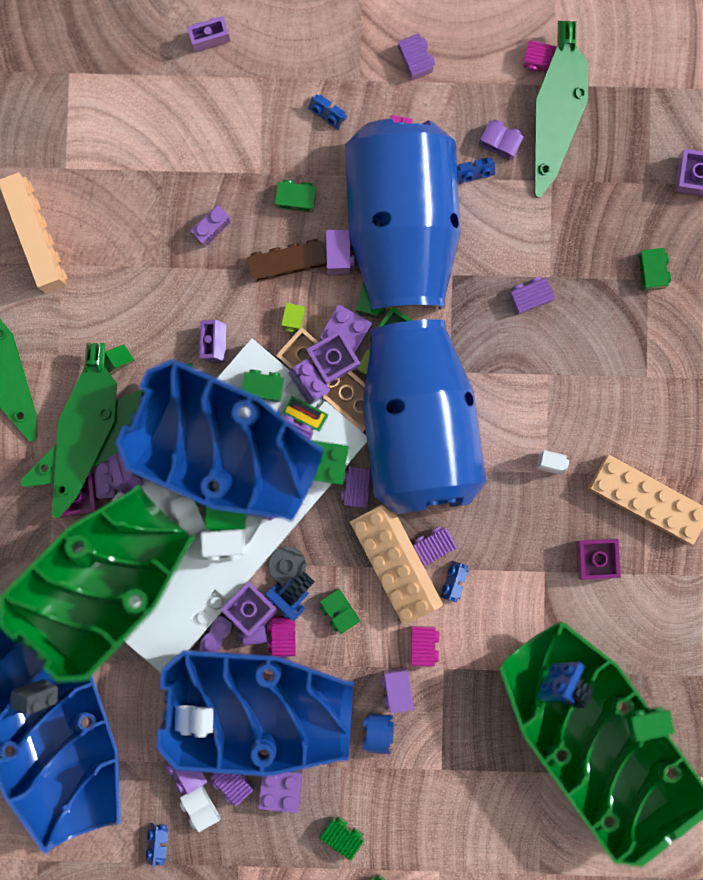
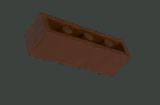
[247,239,327,282]

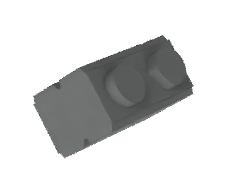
[10,679,58,716]

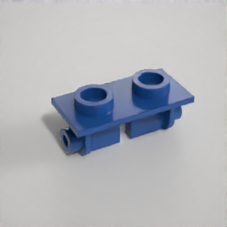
[308,94,348,130]
[457,157,495,184]
[441,561,469,603]
[146,823,168,867]

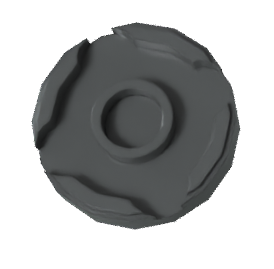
[268,546,307,585]

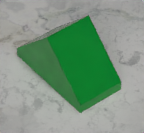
[104,344,135,375]

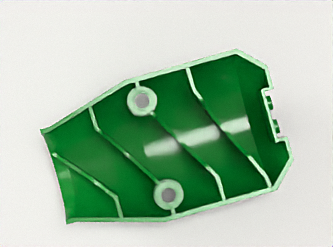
[0,485,196,682]

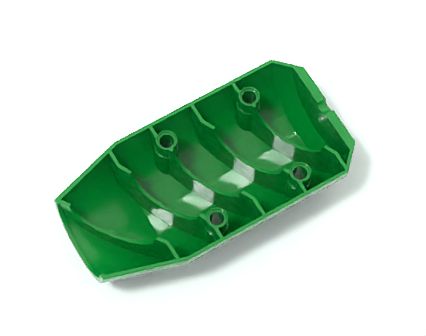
[498,621,703,868]

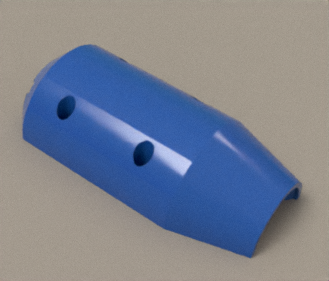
[0,627,121,854]

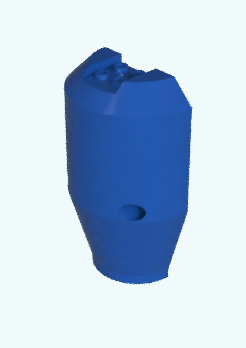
[345,118,461,310]
[362,319,487,514]
[116,359,324,522]
[157,650,354,776]

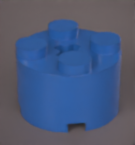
[363,713,394,755]

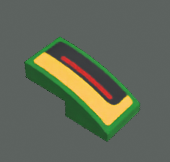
[283,396,328,432]

